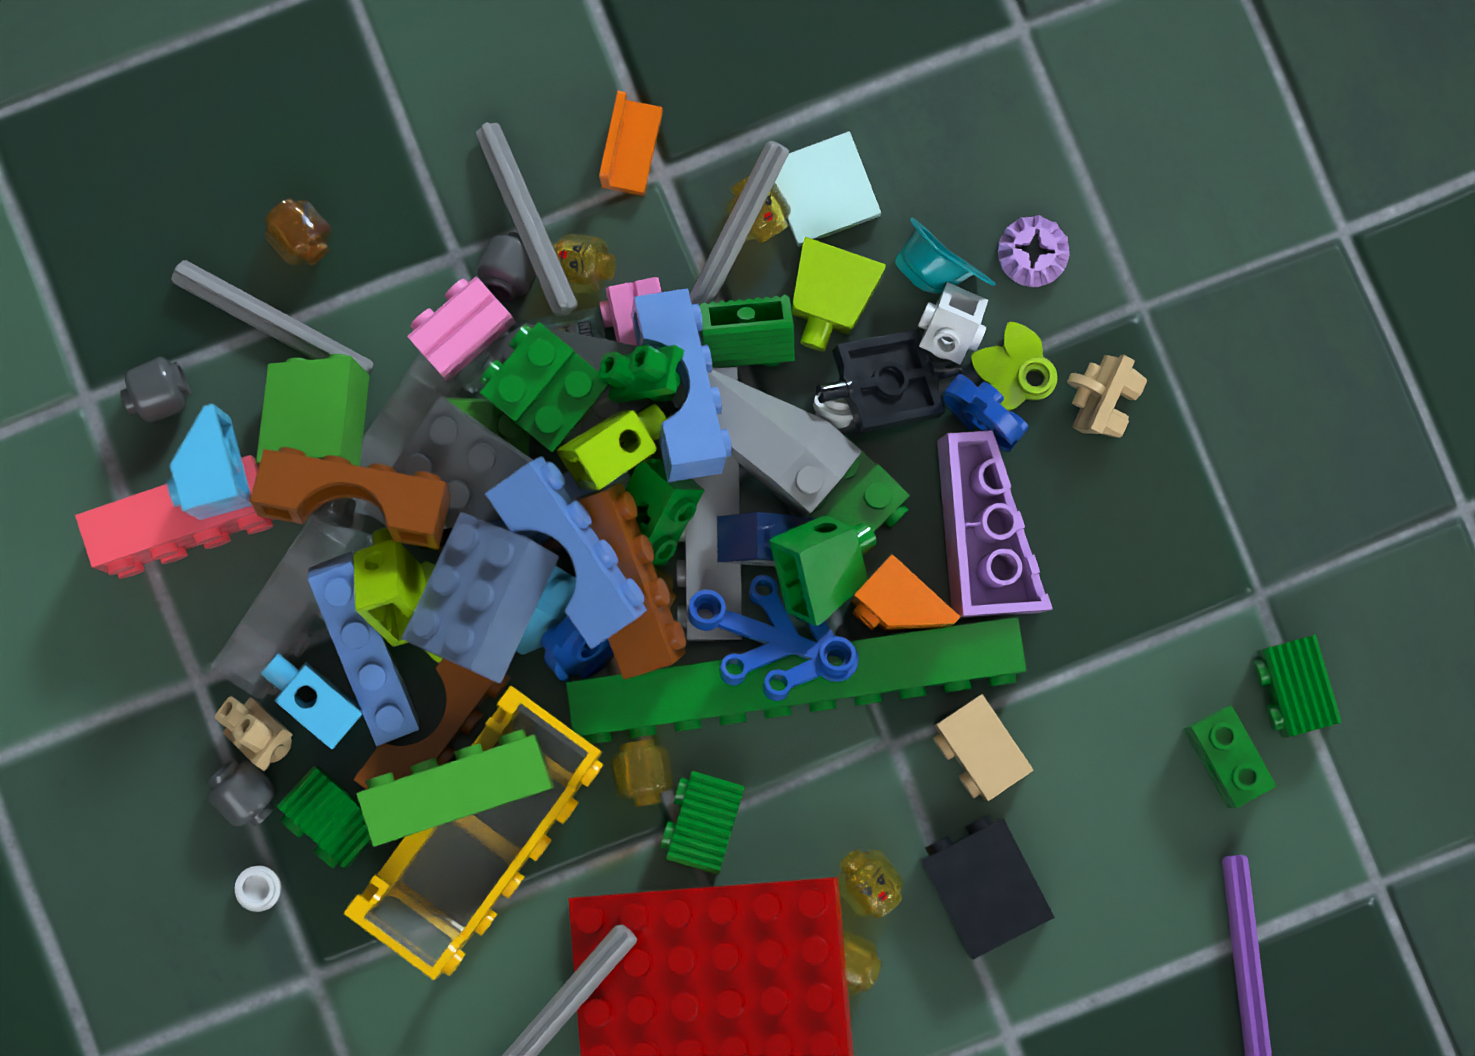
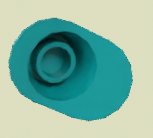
[895,217,996,293]

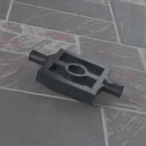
[816,329,962,434]

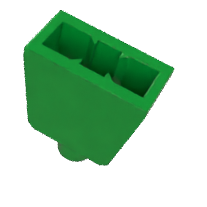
[769,516,876,627]

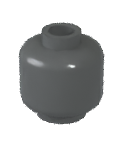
[476,232,536,302]
[120,357,192,423]
[207,758,276,827]

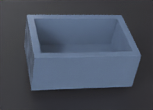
[401,512,559,684]

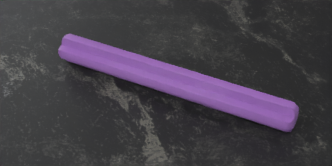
[1222,855,1272,1056]

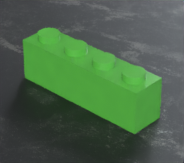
[357,729,555,847]

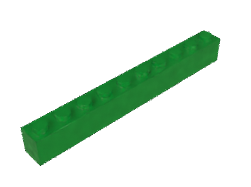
[566,617,1027,744]

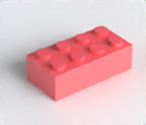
[75,455,274,579]

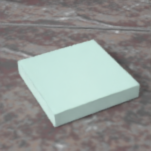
[774,131,881,247]

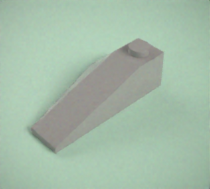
[670,370,862,517]

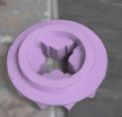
[998,215,1070,287]

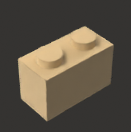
[933,694,1034,801]

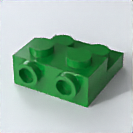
[480,321,610,454]
[806,434,910,556]

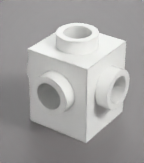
[918,282,988,364]

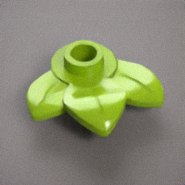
[970,322,1058,411]

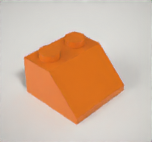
[851,554,960,632]

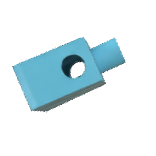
[260,653,362,749]

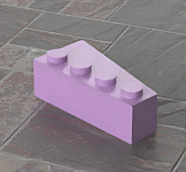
[937,431,1053,619]

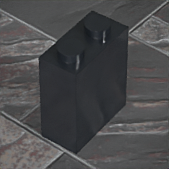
[919,815,1055,960]

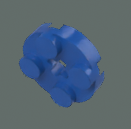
[942,374,1029,452]
[541,616,614,682]

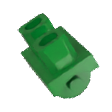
[598,345,684,403]

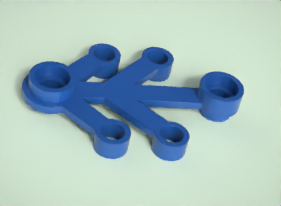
[687,575,859,701]

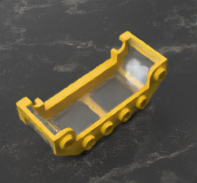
[343,686,604,980]

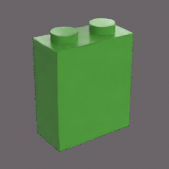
[256,354,369,466]

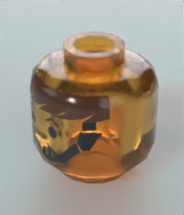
[264,198,332,265]

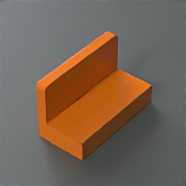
[599,90,663,197]

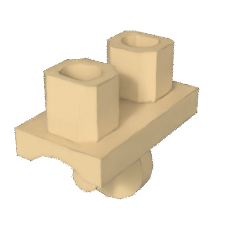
[1067,355,1147,438]
[214,696,293,771]

